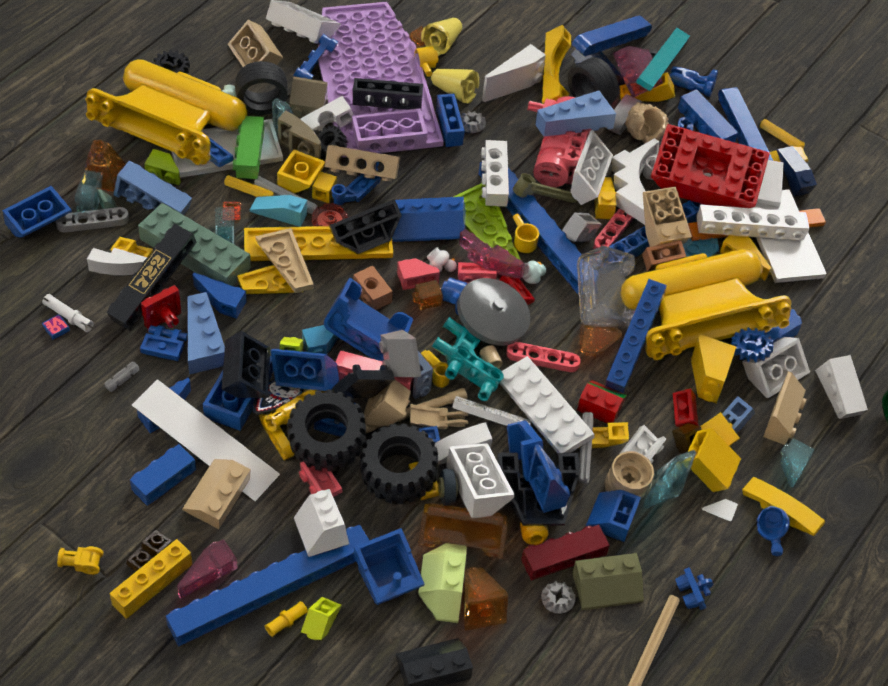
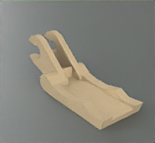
[410,404,468,429]

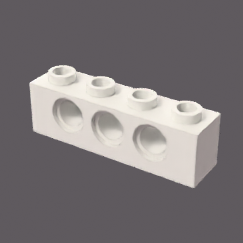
[481,140,509,206]

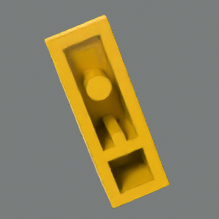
[620,72,675,102]
[595,177,616,219]
[720,235,771,281]

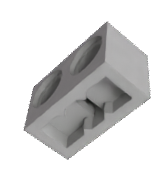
[562,212,602,242]

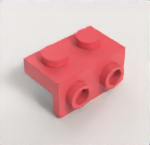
[458,262,497,283]
[299,461,342,497]

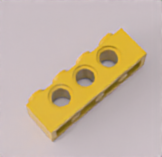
[109,539,192,619]

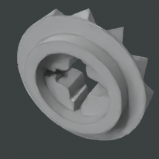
[461,111,486,133]
[541,581,575,614]

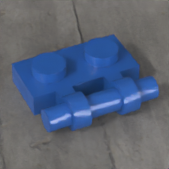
[140,325,188,361]

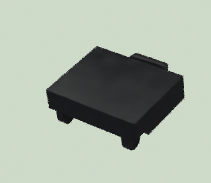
[333,364,395,398]

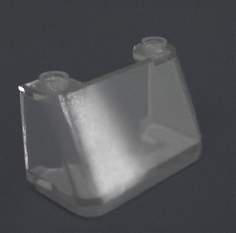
[577,245,635,328]

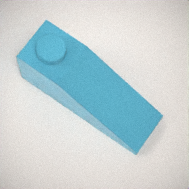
[250,195,307,227]

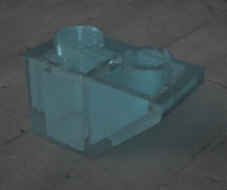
[75,170,103,212]
[215,207,235,244]

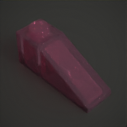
[177,539,237,599]

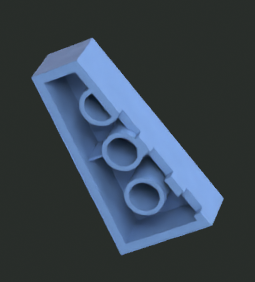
[535,91,616,136]
[114,161,192,215]
[188,292,225,375]

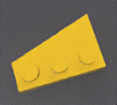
[237,265,303,294]

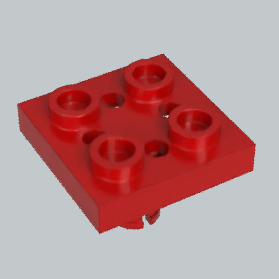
[141,285,181,331]

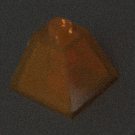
[580,324,622,356]

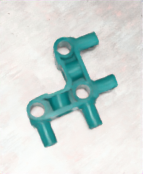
[432,317,504,401]

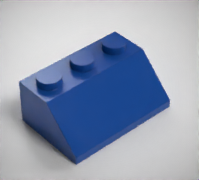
[2,186,72,237]
[271,349,339,391]

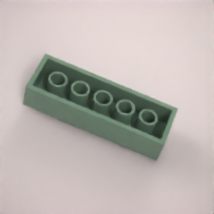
[138,203,251,286]

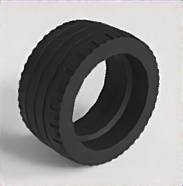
[568,57,619,104]
[235,61,288,115]

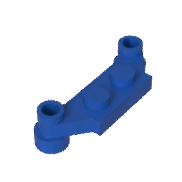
[293,34,339,79]
[332,161,381,205]

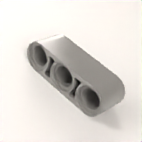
[604,94,642,135]

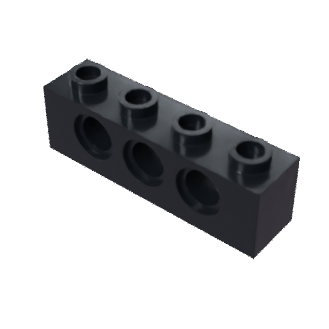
[352,78,423,110]

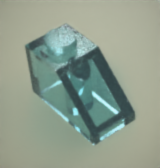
[780,438,815,487]

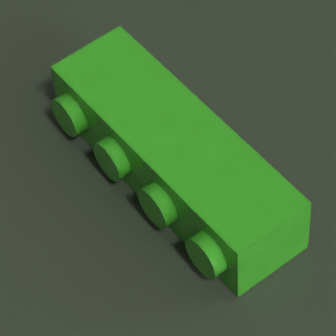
[233,116,265,179]

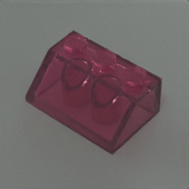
[613,46,663,97]

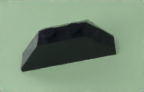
[329,199,402,254]

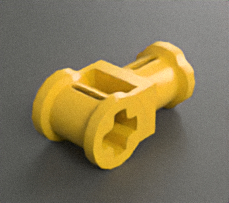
[57,546,104,575]

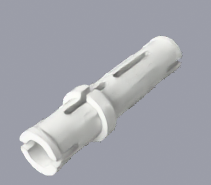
[42,294,94,332]

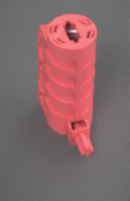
[527,96,591,187]

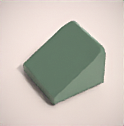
[97,189,118,209]

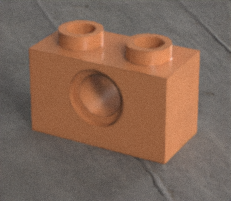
[642,240,686,272]
[353,266,393,310]

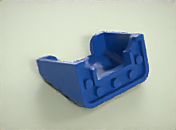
[324,278,413,361]

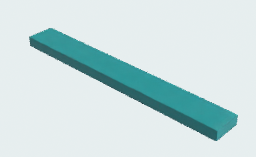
[636,28,690,91]

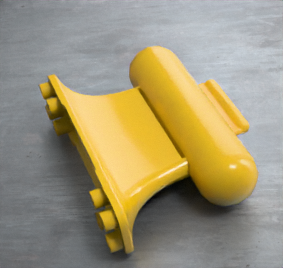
[85,59,247,165]
[620,249,791,360]

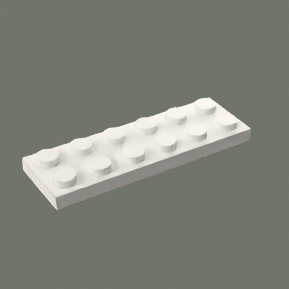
[500,356,595,453]

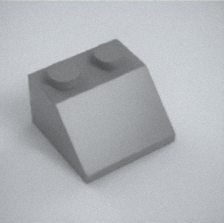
[379,330,421,377]

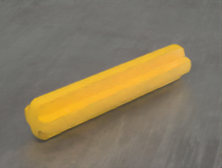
[760,119,805,148]
[224,175,274,197]

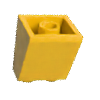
[691,334,736,404]

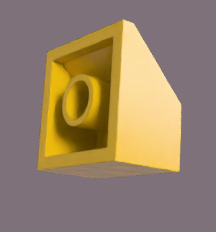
[277,149,325,193]

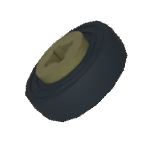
[438,469,458,506]

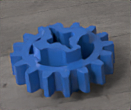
[731,327,774,363]

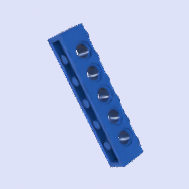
[606,279,667,393]

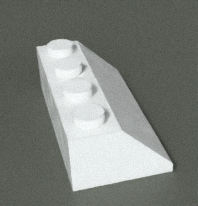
[266,0,341,44]
[571,130,613,205]
[446,443,514,518]

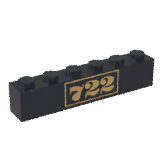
[106,223,197,331]

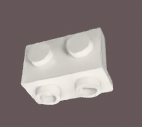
[620,425,666,464]

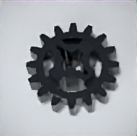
[152,50,190,73]

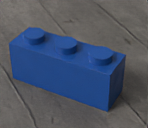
[436,94,464,147]
[130,444,196,506]

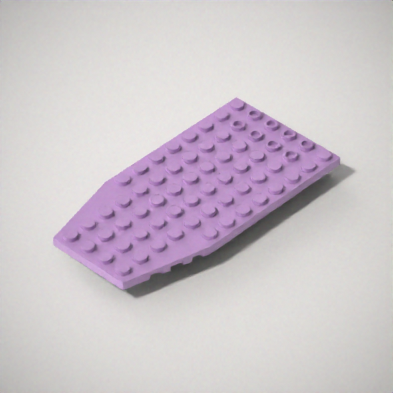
[318,2,444,157]

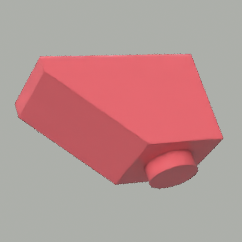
[397,258,440,290]

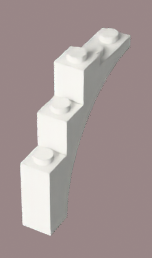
[612,138,659,225]

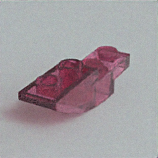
[459,229,525,278]

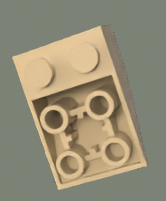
[643,187,692,247]

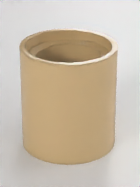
[479,345,503,368]

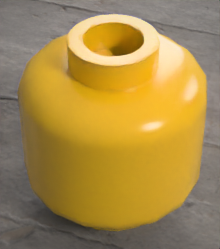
[520,523,549,545]

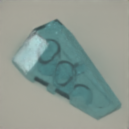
[643,450,696,508]

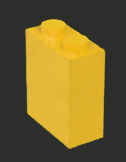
[683,428,741,492]

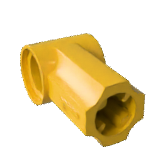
[421,350,450,388]

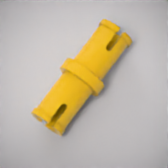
[265,601,308,637]

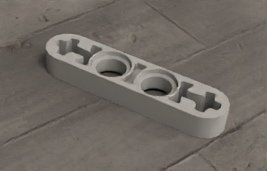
[55,207,129,232]

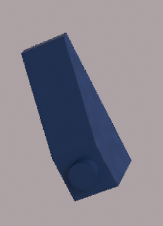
[777,146,817,196]

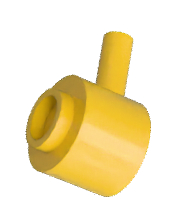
[414,46,438,77]
[513,214,539,253]

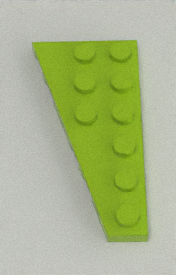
[453,183,522,274]

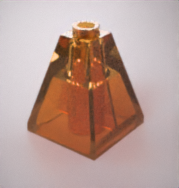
[80,140,126,191]
[464,567,508,631]

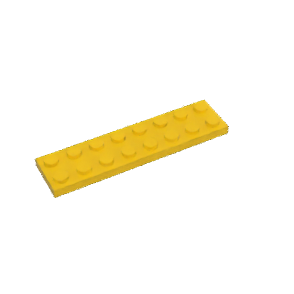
[244,226,393,261]

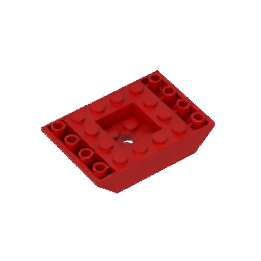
[651,124,770,208]

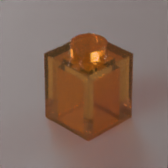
[412,280,442,310]

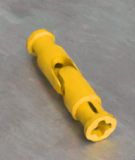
[264,389,327,432]

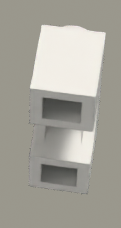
[301,96,354,136]

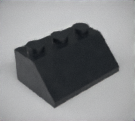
[222,331,271,398]
[396,638,473,686]

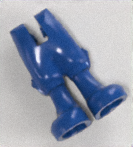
[669,66,718,97]

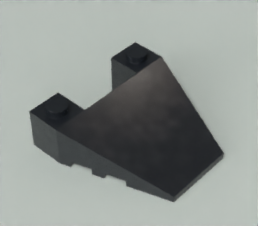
[496,453,580,526]

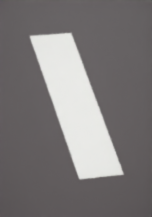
[132,379,280,501]

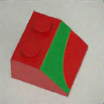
[577,380,627,424]

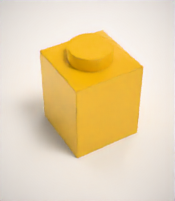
[312,172,337,203]

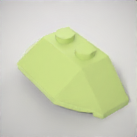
[418,543,467,623]

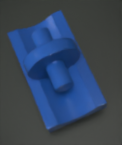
[675,567,713,610]

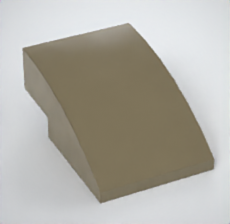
[278,110,321,159]

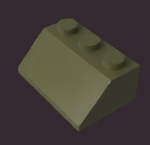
[572,553,644,610]

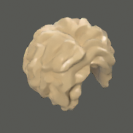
[625,102,669,143]

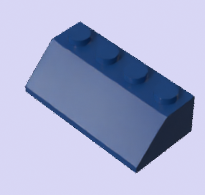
[392,196,466,242]

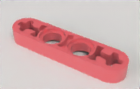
[593,208,634,253]
[506,342,581,372]

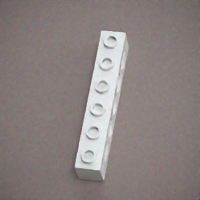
[696,205,809,240]

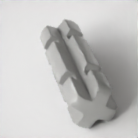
[105,362,139,392]

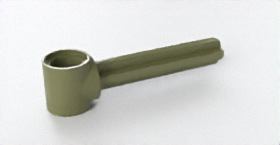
[513,173,577,203]

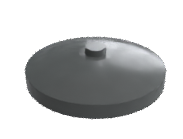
[457,278,530,346]

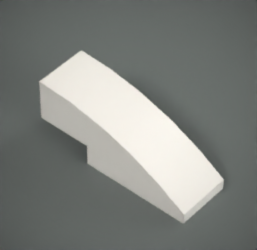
[87,248,147,275]
[435,422,492,465]

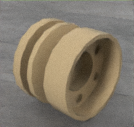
[605,451,654,500]

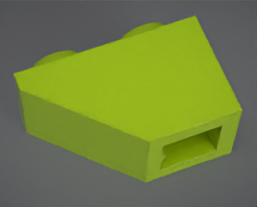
[145,149,181,185]

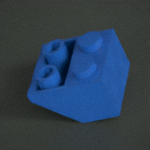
[586,490,641,542]

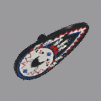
[253,380,304,415]

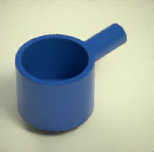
[441,278,468,305]

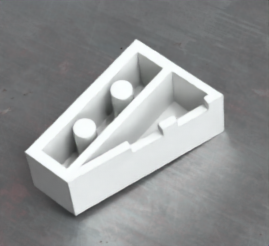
[815,355,868,419]

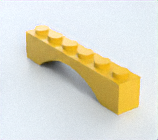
[542,25,571,104]

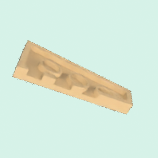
[255,228,314,293]

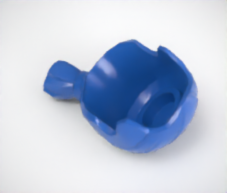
[757,506,790,556]

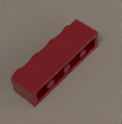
[521,525,610,581]

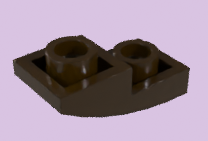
[126,530,172,571]

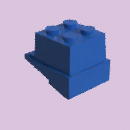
[354,528,425,605]

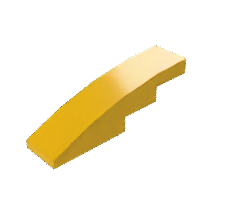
[742,477,825,536]

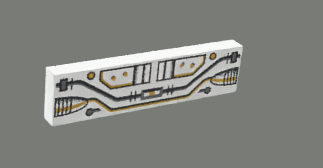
[452,396,531,426]

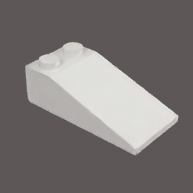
[482,44,546,102]

